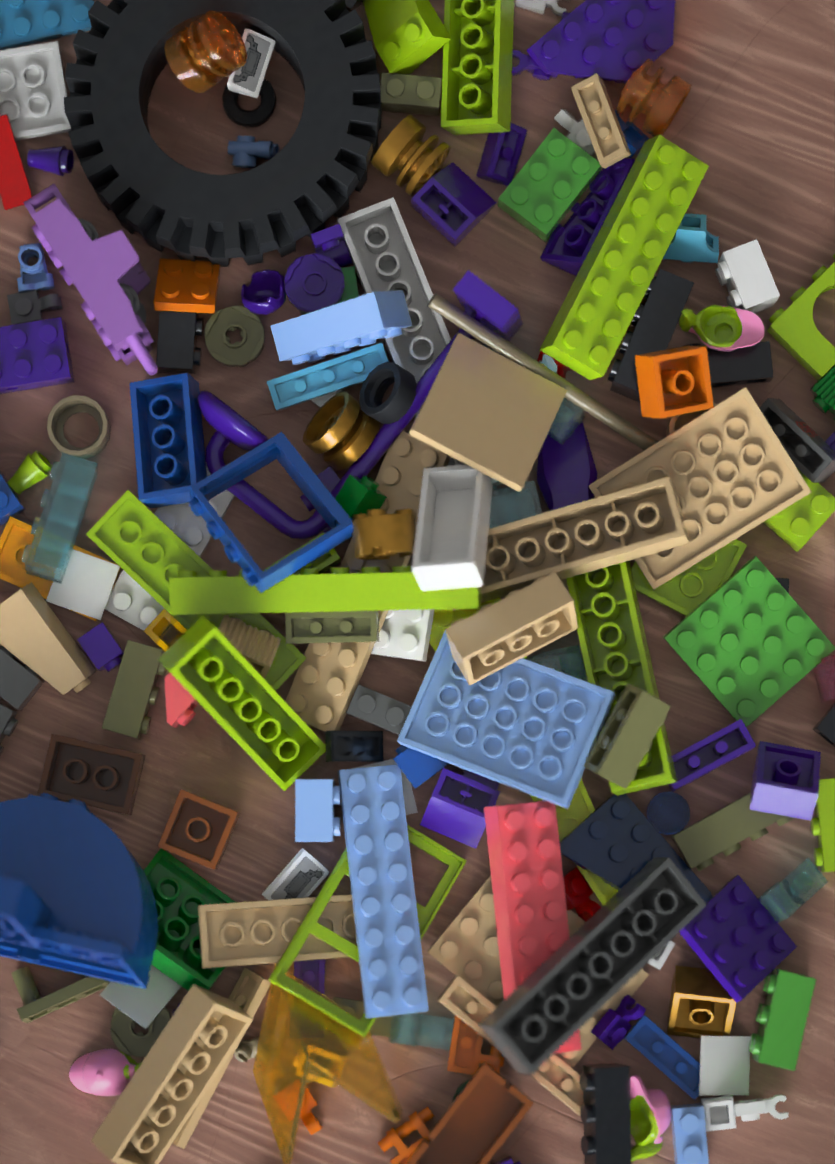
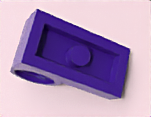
[311,224,352,268]

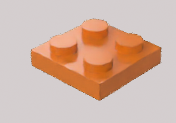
[154,259,220,314]

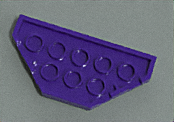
[526,0,675,84]

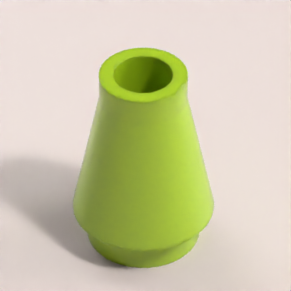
[7,450,53,495]

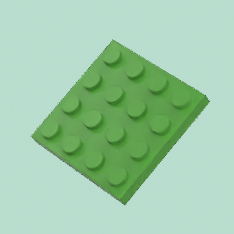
[663,556,835,728]

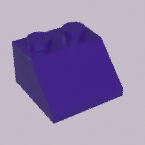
[750,741,821,821]

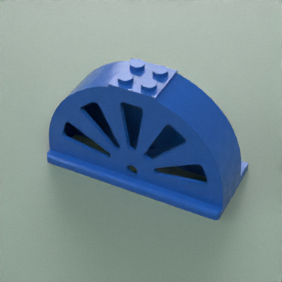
[0,793,158,988]

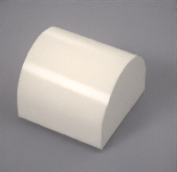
[701,1095,736,1131]

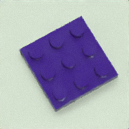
[679,875,797,1003]

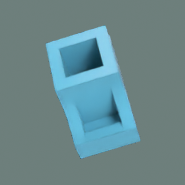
[663,213,719,263]

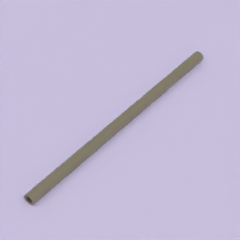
[427,293,658,450]

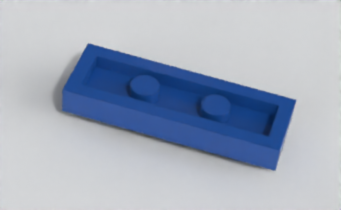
[624,1015,700,1100]

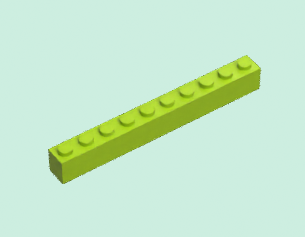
[169,566,482,615]

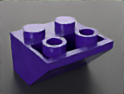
[411,162,497,247]
[420,768,500,849]

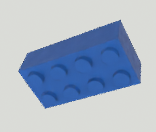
[130,373,207,509]

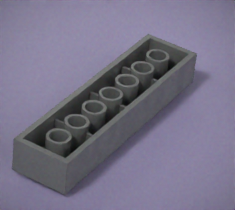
[479,857,707,1075]

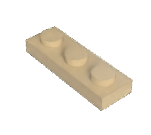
[571,73,631,168]

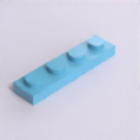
[267,343,389,411]

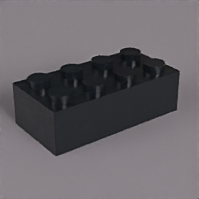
[608,269,694,402]

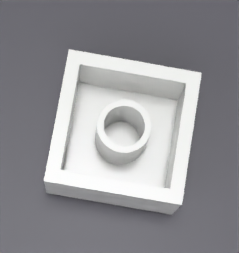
[715,239,780,313]

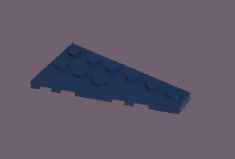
[559,793,713,903]

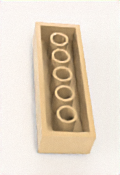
[91,984,253,1164]

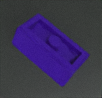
[476,123,527,186]

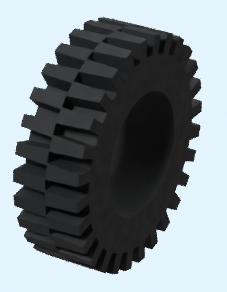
[64,0,382,267]

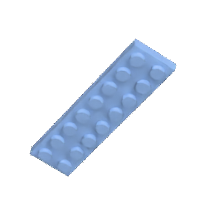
[338,764,429,1019]

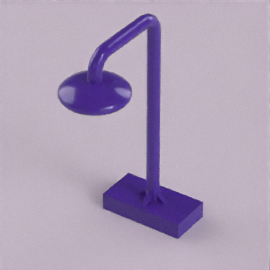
[197,270,523,539]

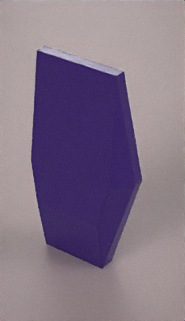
[537,421,597,511]

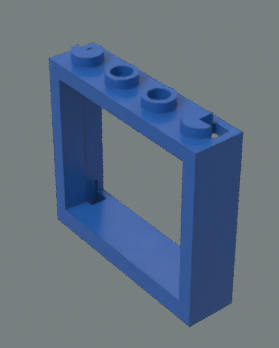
[188,432,353,593]

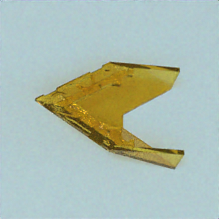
[253,963,403,1164]

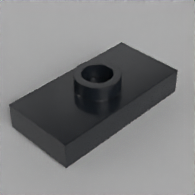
[325,731,384,762]

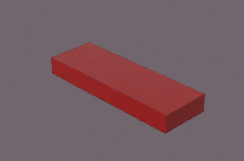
[0,114,33,210]

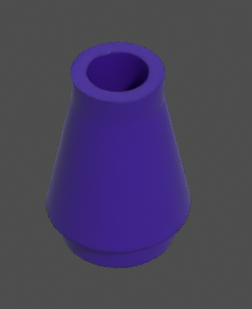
[27,146,74,176]

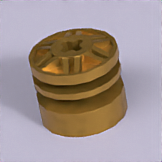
[371,114,451,197]

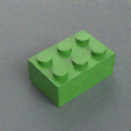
[498,128,601,242]
[748,968,816,1071]

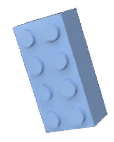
[270,290,412,365]

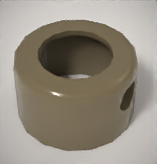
[47,395,111,460]

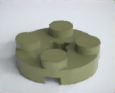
[204,305,265,367]
[110,1006,172,1057]

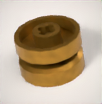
[303,392,380,471]

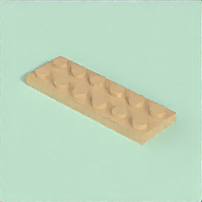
[198,894,357,969]

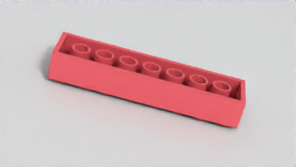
[484,800,581,1054]

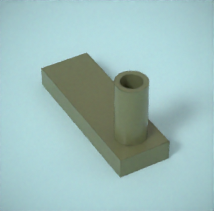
[285,611,379,644]
[11,967,110,1023]

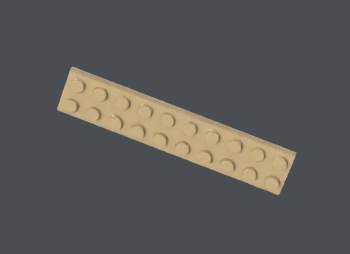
[285,431,452,732]

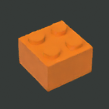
[634,345,714,418]

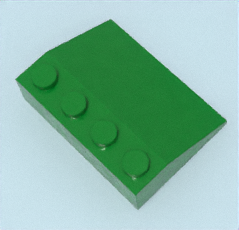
[144,849,237,992]

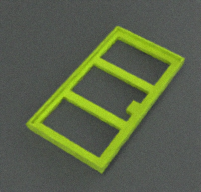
[268,825,467,1038]

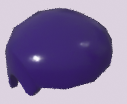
[241,269,286,315]

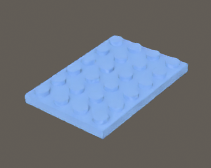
[397,631,616,809]

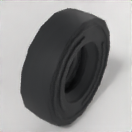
[222,78,276,127]

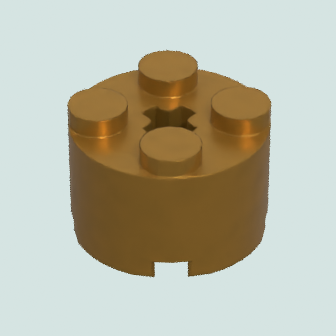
[353,509,416,560]

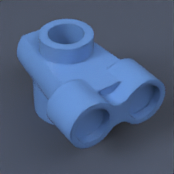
[228,136,279,168]
[17,243,55,293]

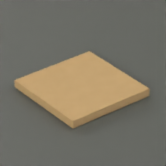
[409,333,567,492]

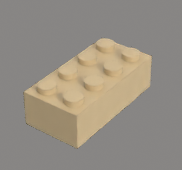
[445,572,578,685]

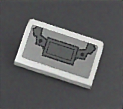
[227,28,276,99]
[262,848,329,900]

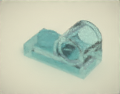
[758,858,828,923]
[388,1013,454,1050]

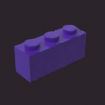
[668,719,756,792]

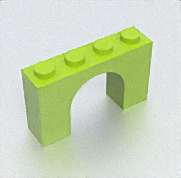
[767,254,835,381]

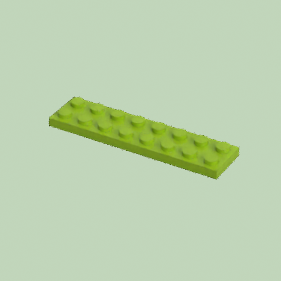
[86,490,306,691]

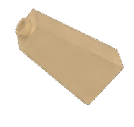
[0,582,96,695]

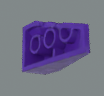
[540,158,635,276]

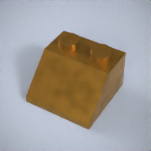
[667,965,736,1038]

